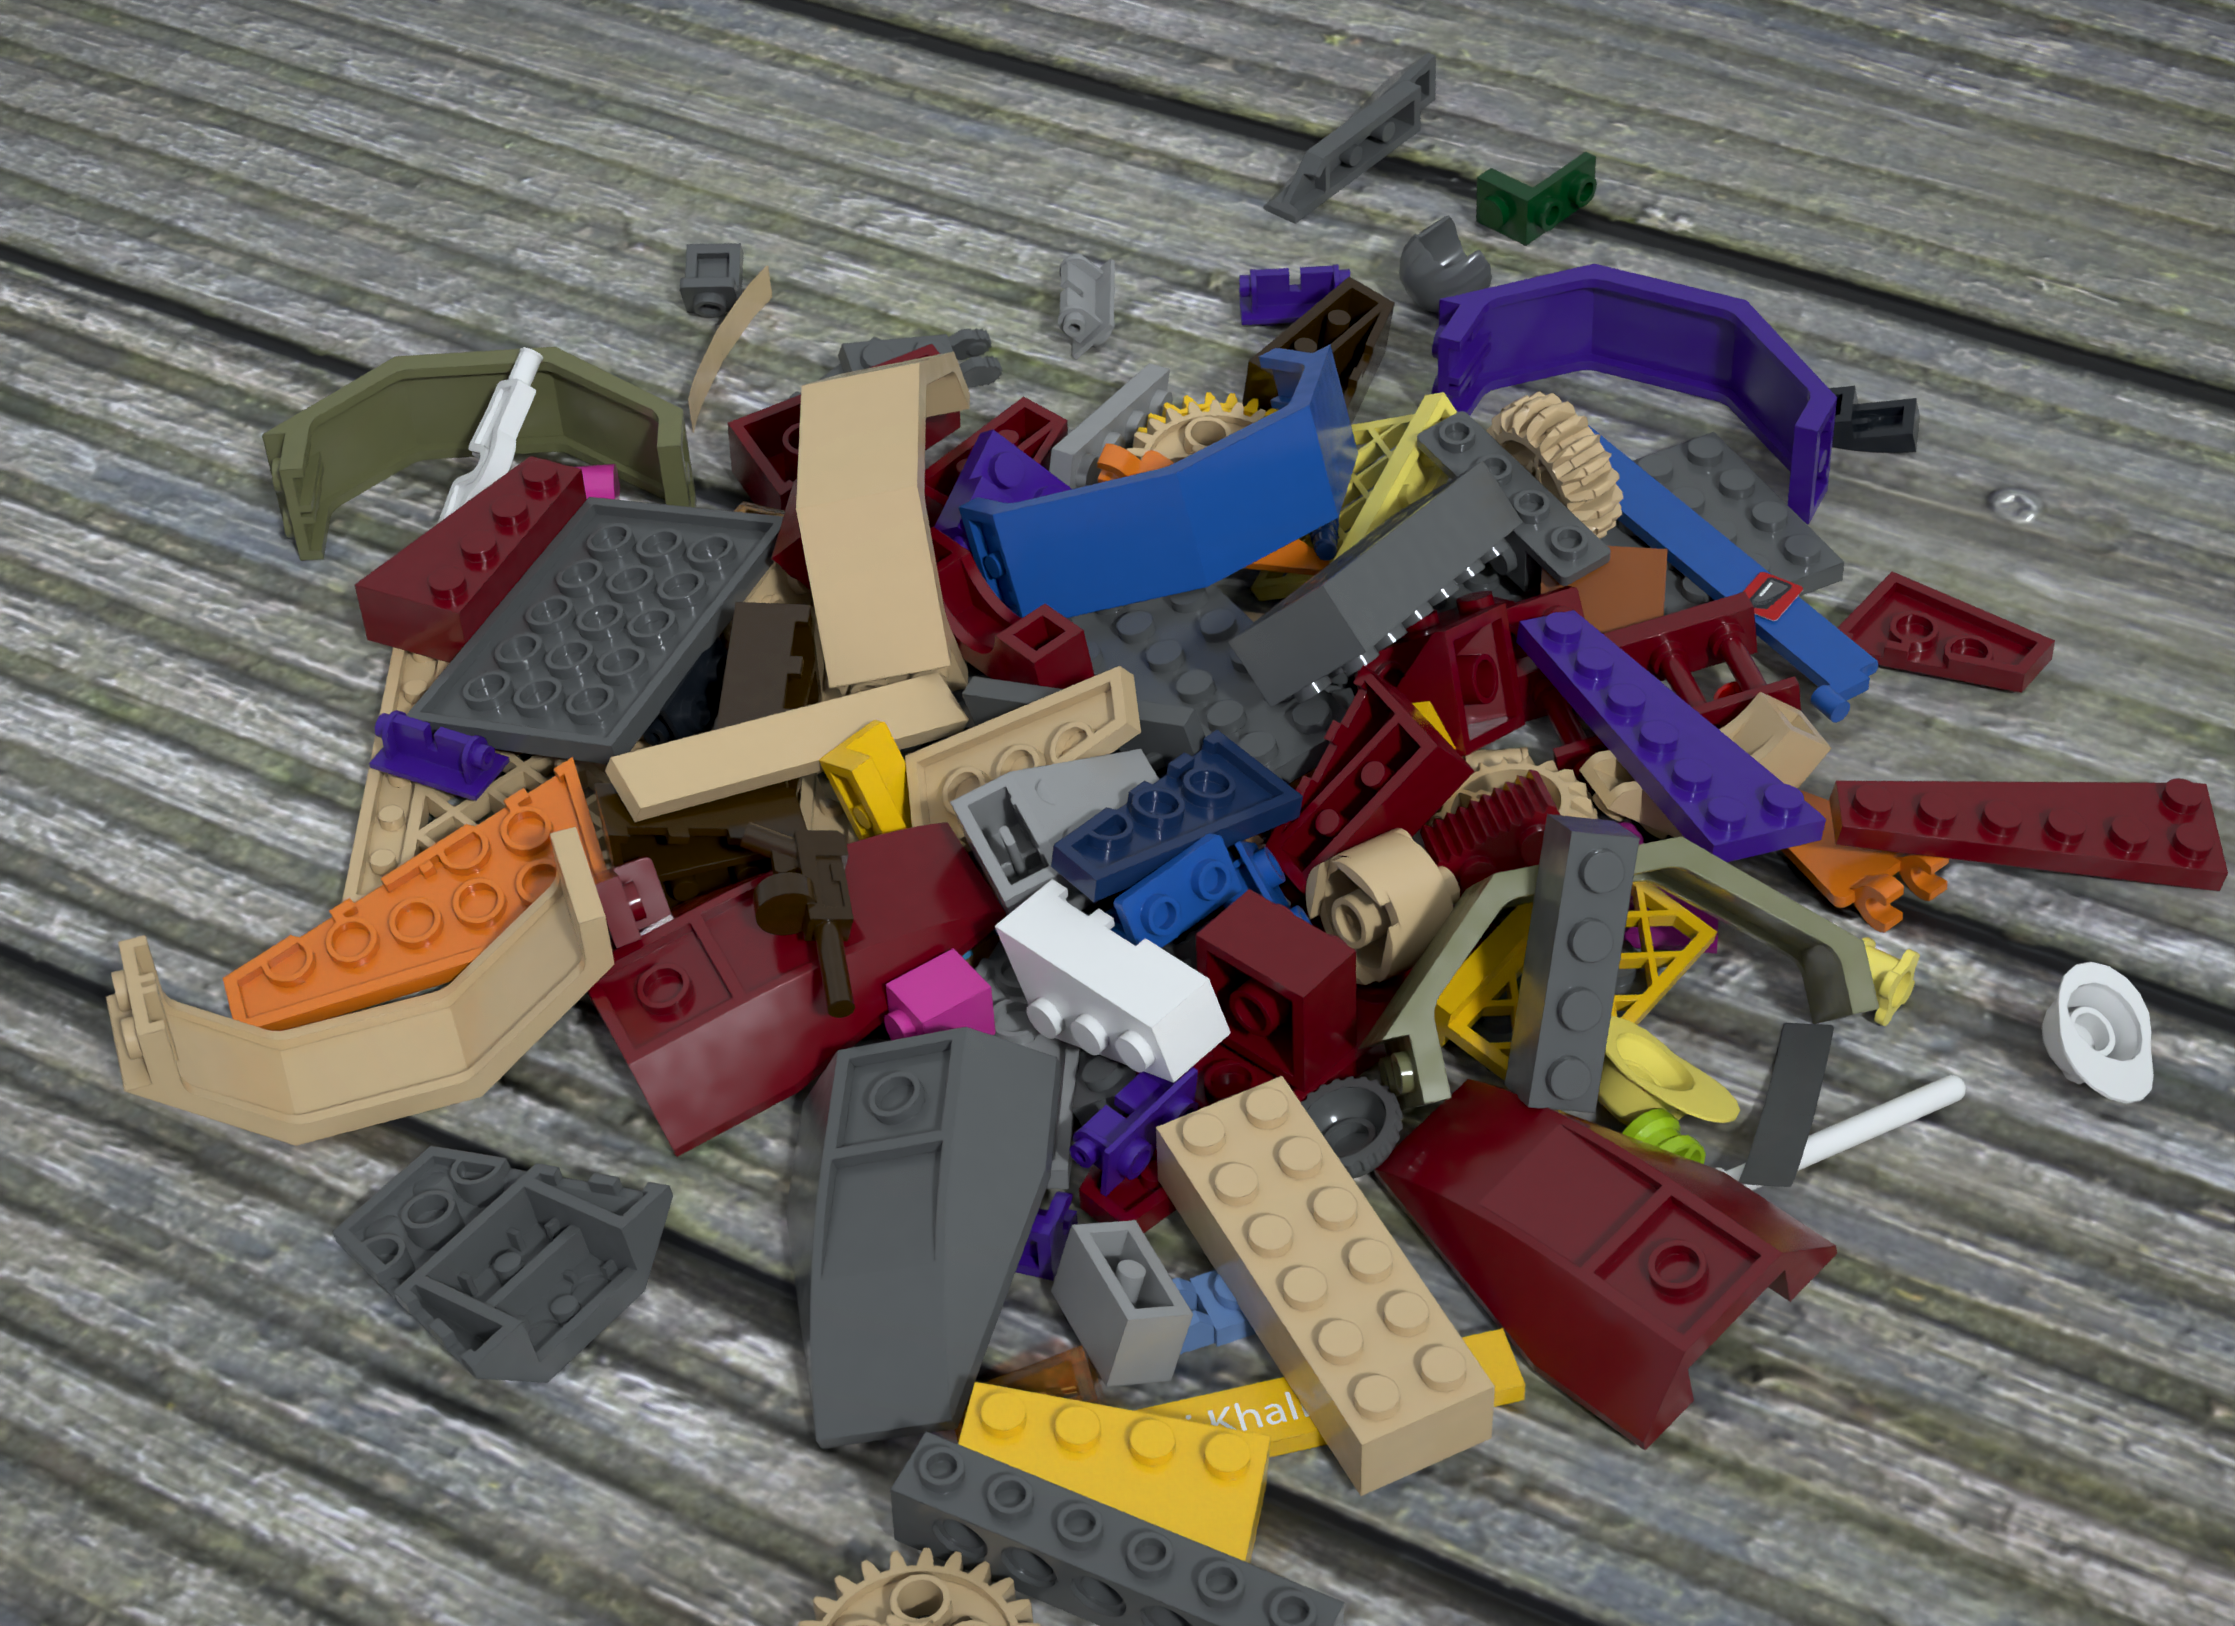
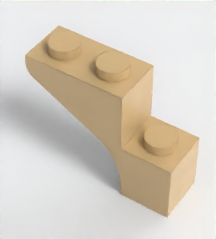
[1579,692,1832,839]

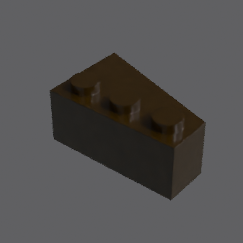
[1242,276,1395,425]
[713,602,822,800]

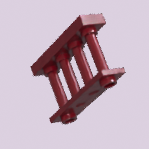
[1515,592,1801,794]

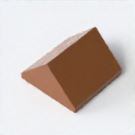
[1540,546,1668,634]

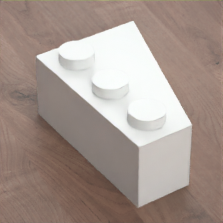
[995,879,1231,1083]

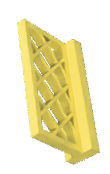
[1251,392,1457,601]

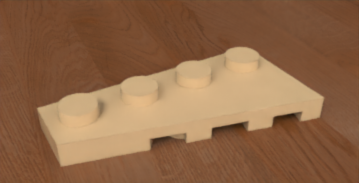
[905,666,1141,853]

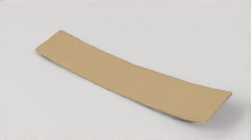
[688,265,772,433]

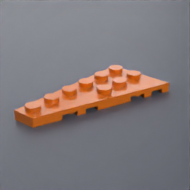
[223,757,607,1031]

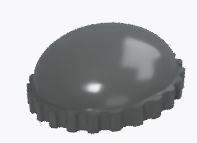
[1300,1076,1403,1179]

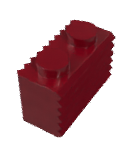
[1420,769,1561,904]

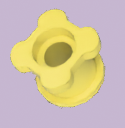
[1862,937,1920,1026]

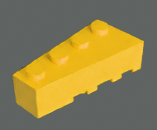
[958,1382,1271,1563]

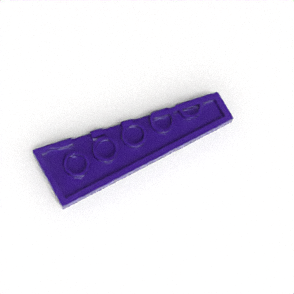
[1516,610,1826,862]

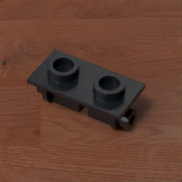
[643,637,728,746]

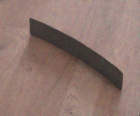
[1738,1023,1834,1187]

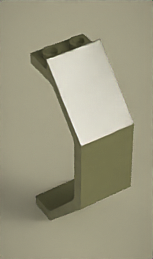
[262,347,697,561]
[1358,836,1879,1110]

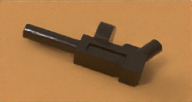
[740,822,855,1018]

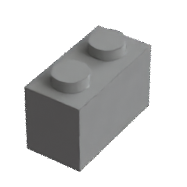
[1051,1220,1193,1387]

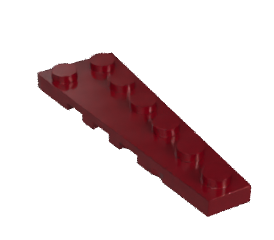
[1829,778,2228,891]

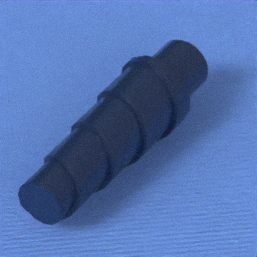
[1309,517,1339,561]

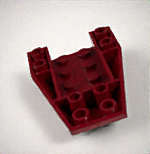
[587,822,1006,1157]
[1374,1079,1837,1450]

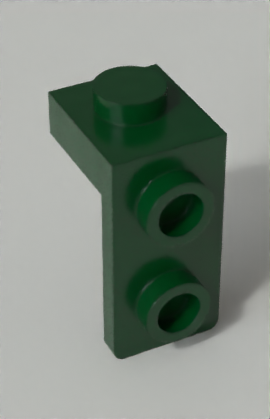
[1476,152,1597,246]

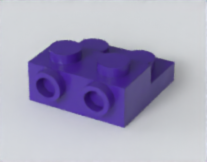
[934,429,1072,559]

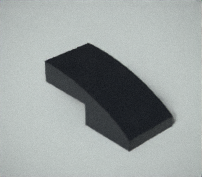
[1829,386,1920,453]

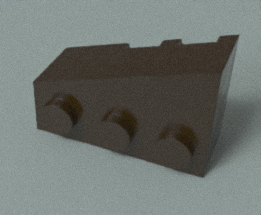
[594,783,807,909]

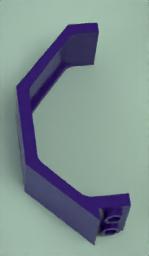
[1431,264,1837,524]

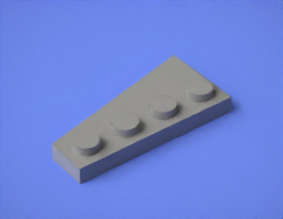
[1049,363,1173,489]

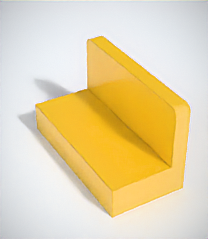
[819,720,912,840]

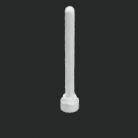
[1714,1075,1966,1191]

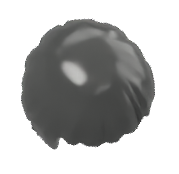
[1399,215,1492,314]

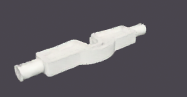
[437,347,543,524]

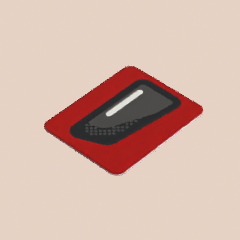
[1743,572,1803,621]

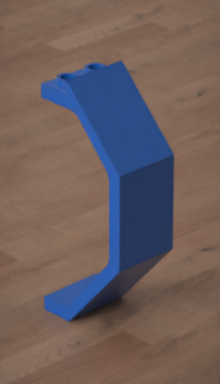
[958,345,1358,618]

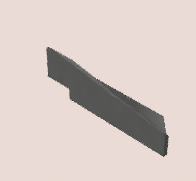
[1264,53,1436,224]

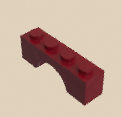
[930,526,1095,689]

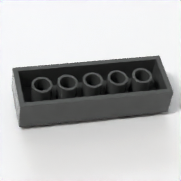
[1229,460,1523,707]

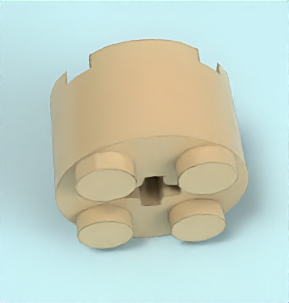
[1306,828,1460,985]

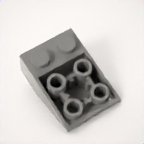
[950,749,1159,915]

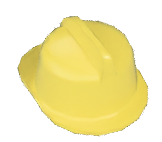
[1597,1016,1740,1126]

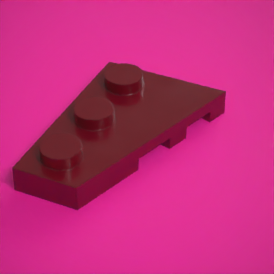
[1837,571,2055,693]

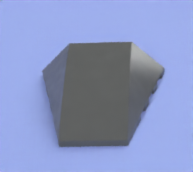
[332,1146,673,1383]

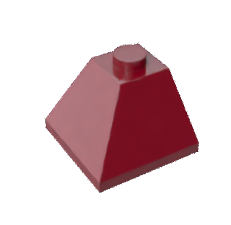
[1396,603,1526,756]

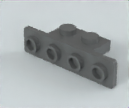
[1417,411,1611,592]

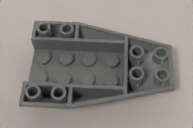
[786,1027,1062,1449]

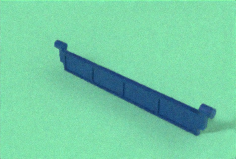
[1588,425,1878,723]

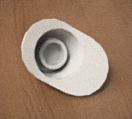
[2042,962,2154,1104]

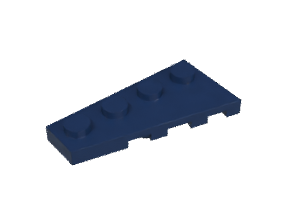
[1051,730,1303,902]

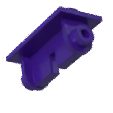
[1239,264,1351,326]
[369,710,510,801]
[1069,1067,1198,1197]

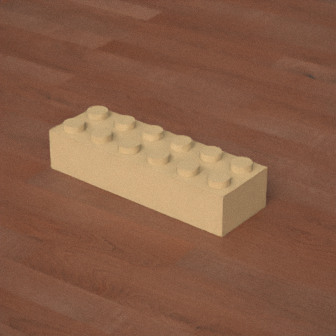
[1156,1076,1495,1496]

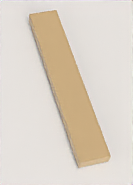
[605,672,969,822]

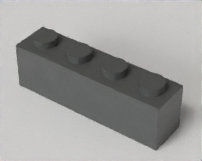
[1505,814,1640,1113]

